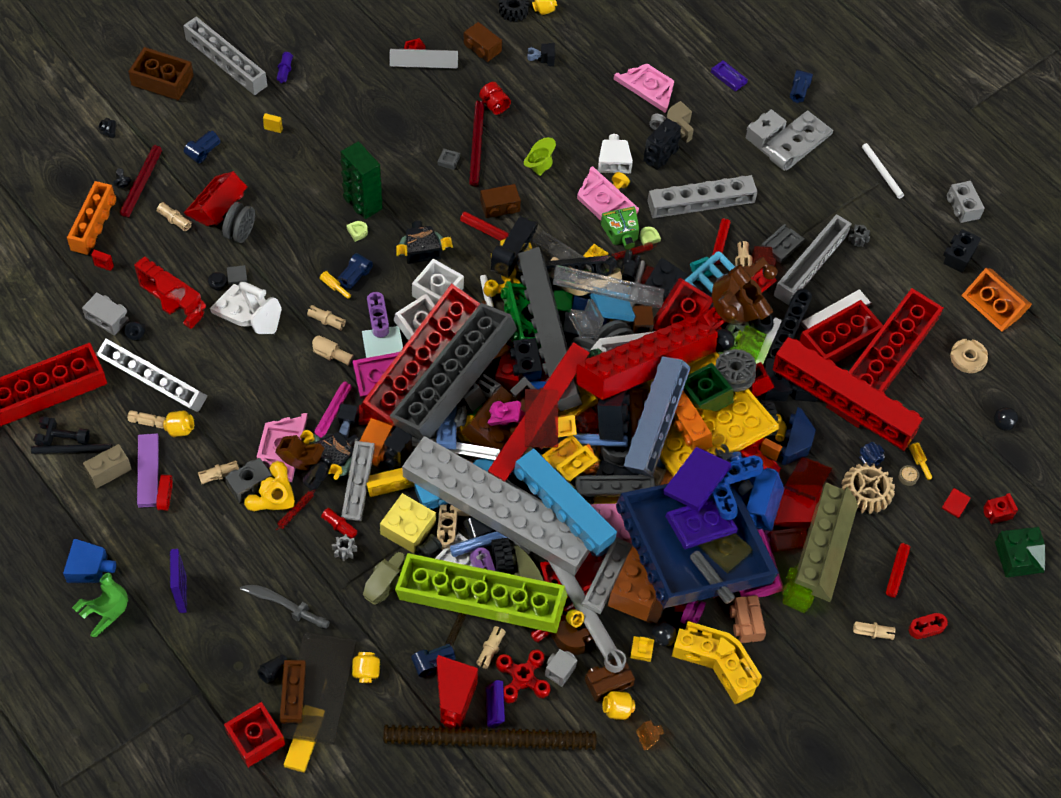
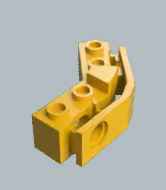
[672,621,762,705]

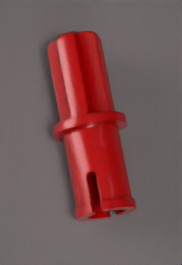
[321,508,358,539]

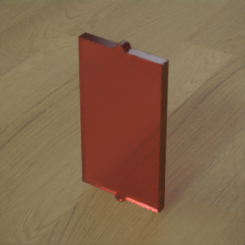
[525,388,558,449]
[784,456,832,500]

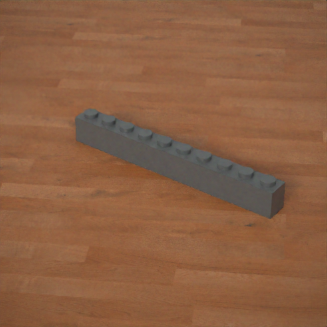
[517,247,583,412]

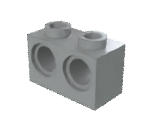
[947,181,985,223]

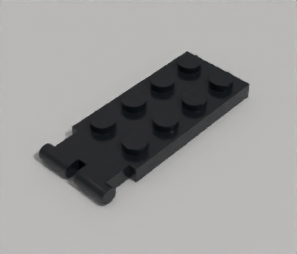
[643,257,729,329]

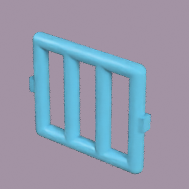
[685,251,736,310]

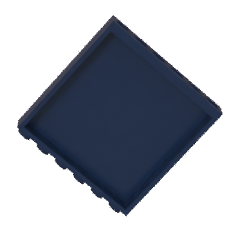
[616,475,779,609]

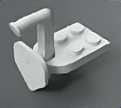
[210,282,281,334]

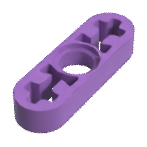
[367,292,389,337]

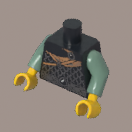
[396,221,453,264]
[300,430,360,480]

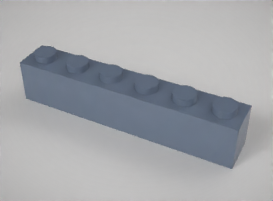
[624,356,691,477]

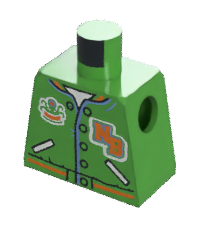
[601,206,639,250]

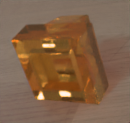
[636,720,664,750]

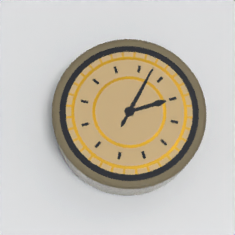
[898,465,919,486]

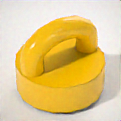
[612,172,630,189]

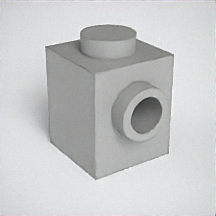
[545,649,577,687]

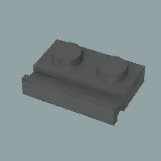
[761,224,804,263]

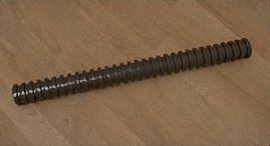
[383,724,597,750]

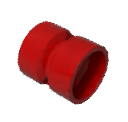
[479,82,511,115]

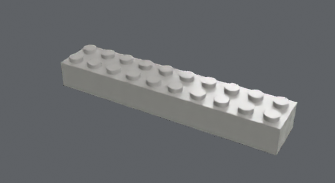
[402,436,590,576]

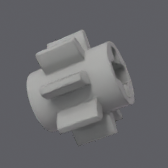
[332,534,357,561]

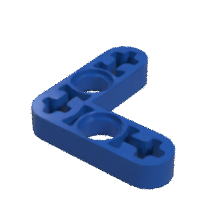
[712,455,763,520]

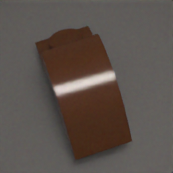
[275,435,325,470]
[550,620,595,655]

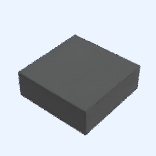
[438,148,460,170]
[227,265,247,286]

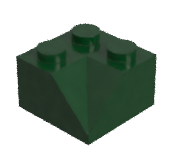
[683,363,734,411]
[995,527,1045,577]

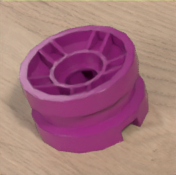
[680,601,706,624]

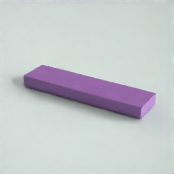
[137,434,159,508]

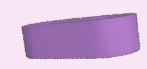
[470,547,496,571]

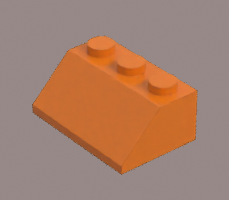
[961,268,1032,332]

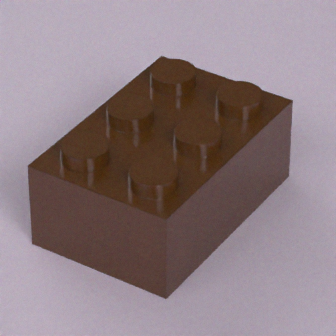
[128,47,194,100]
[461,386,518,449]

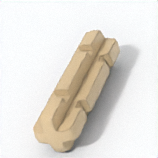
[127,410,166,428]

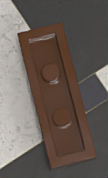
[280,660,306,723]

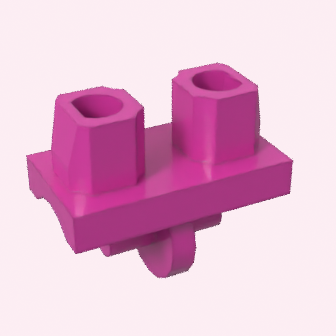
[488,401,525,426]

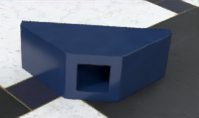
[780,407,816,465]

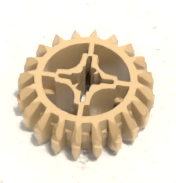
[841,462,895,514]

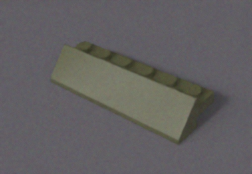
[795,483,858,602]

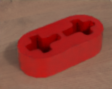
[156,474,173,511]
[908,613,948,639]

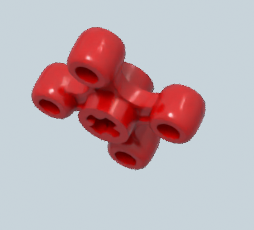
[496,649,550,703]

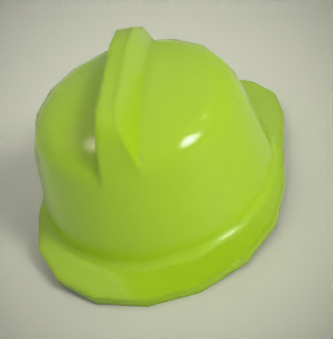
[524,137,556,176]

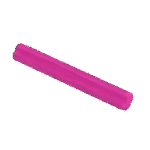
[314,381,351,438]

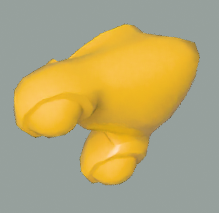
[244,461,294,512]

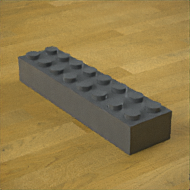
[390,303,517,441]

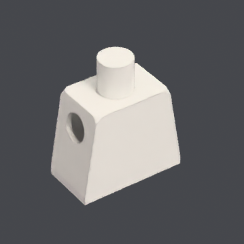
[598,134,632,173]

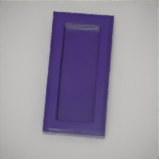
[711,60,748,92]
[486,680,505,728]

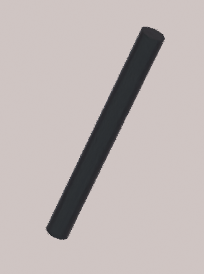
[31,444,112,454]

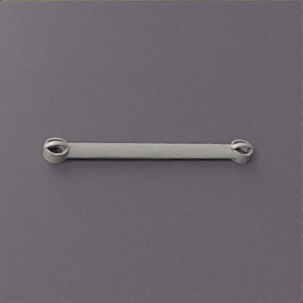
[548,561,626,673]

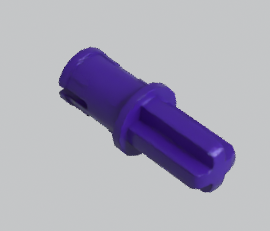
[277,52,293,83]

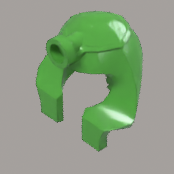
[72,573,128,638]

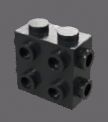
[643,118,681,170]

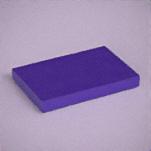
[663,447,731,511]
[665,498,738,549]
[170,549,187,613]

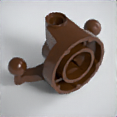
[712,257,777,325]

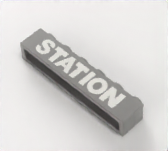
[774,214,852,305]

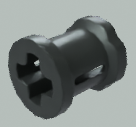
[416,534,442,558]

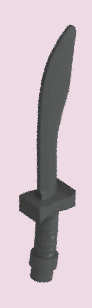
[240,585,330,629]

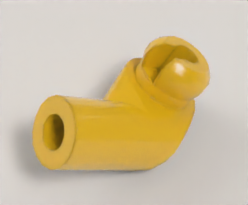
[775,414,787,442]

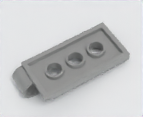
[761,110,833,171]

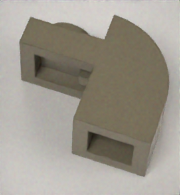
[667,101,694,143]

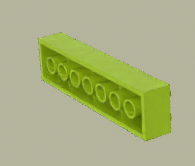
[395,553,567,633]

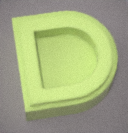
[347,221,368,242]
[640,226,661,246]

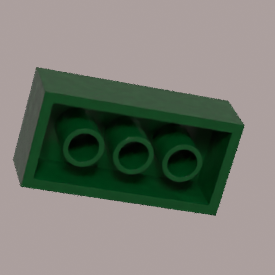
[340,141,382,219]

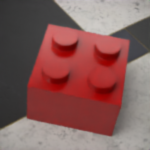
[224,702,285,768]

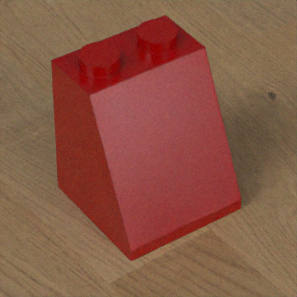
[437,655,478,729]

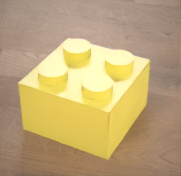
[380,493,436,553]

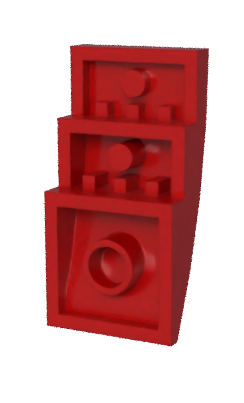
[774,486,823,530]

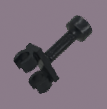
[33,417,90,446]
[713,444,754,496]

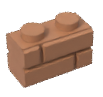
[729,595,766,643]

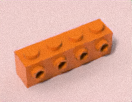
[67,181,116,255]
[673,390,712,451]

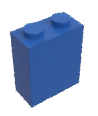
[747,468,784,532]

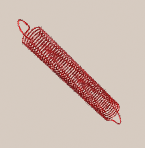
[612,243,657,260]
[275,489,316,531]

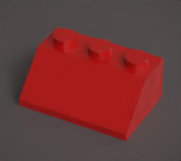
[184,171,247,226]
[653,277,713,331]

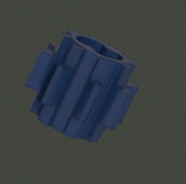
[859,442,885,467]

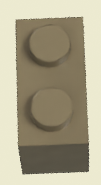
[83,444,132,489]

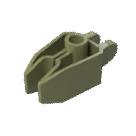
[363,552,406,605]

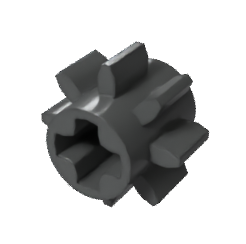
[848,224,870,247]

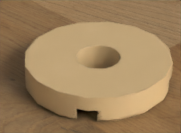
[950,339,988,373]

